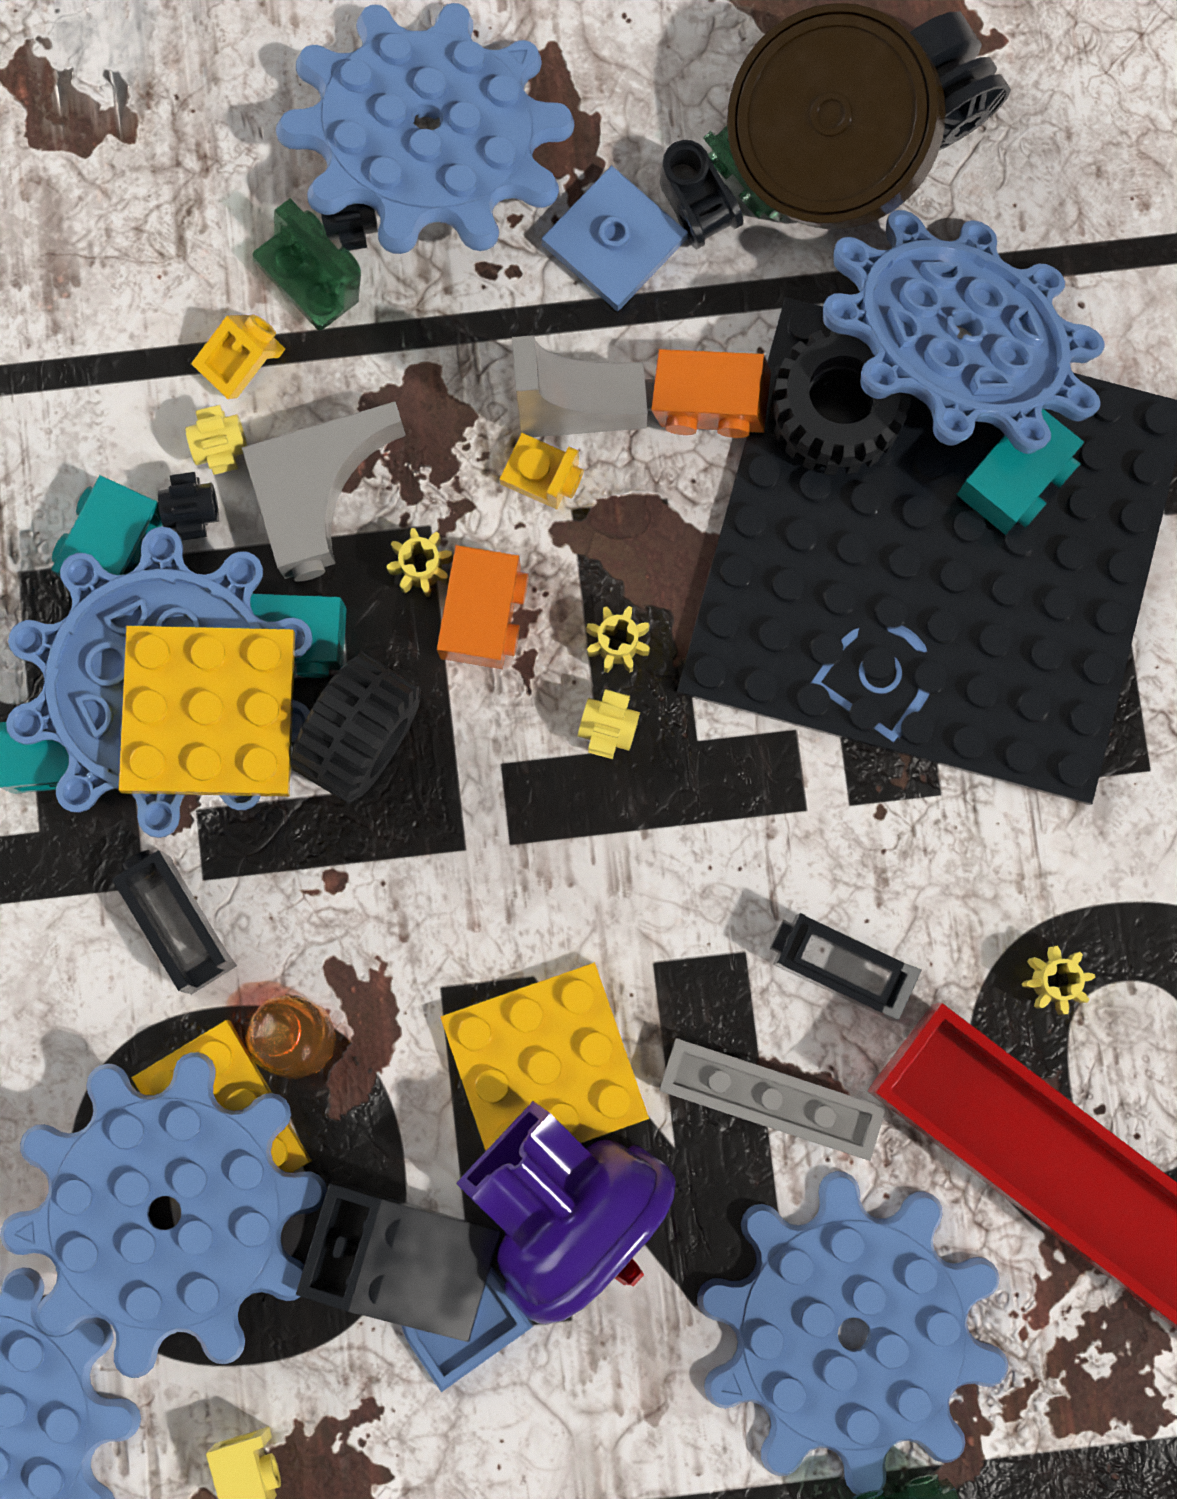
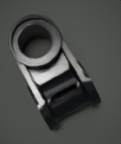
[660,140,744,250]

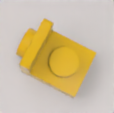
[191,314,285,399]
[499,432,584,510]

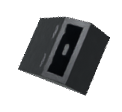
[296,1183,501,1342]

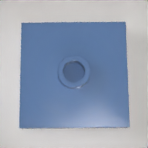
[541,165,688,312]

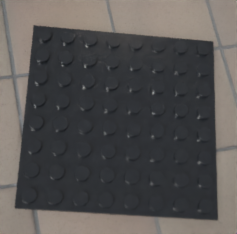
[677,297,1177,805]

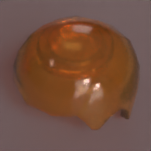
[245,993,336,1079]

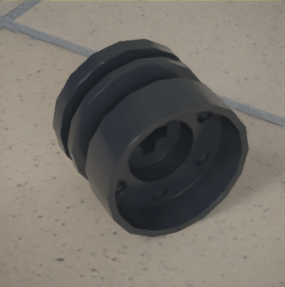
[910,11,1011,150]

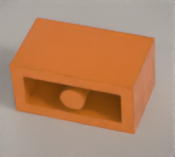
[651,349,771,438]
[437,545,529,670]

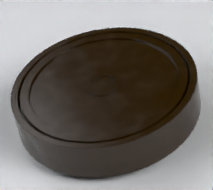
[727,3,946,229]

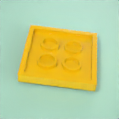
[119,626,295,797]
[440,962,649,1151]

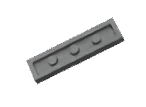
[659,1038,886,1161]

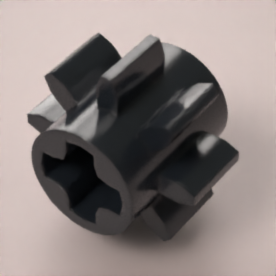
[321,204,378,252]
[158,471,219,541]

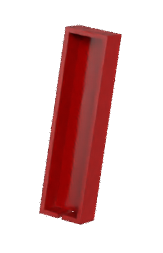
[867,1003,1177,1330]

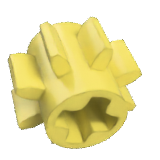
[185,405,247,475]
[387,528,453,597]
[586,606,650,673]
[578,689,640,759]
[1022,946,1095,1015]

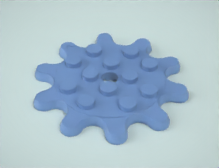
[276,3,575,254]
[823,210,1105,454]
[6,527,313,838]
[0,1052,327,1378]
[697,1171,1008,1497]
[0,1267,141,1499]

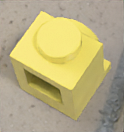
[206,1426,281,1499]

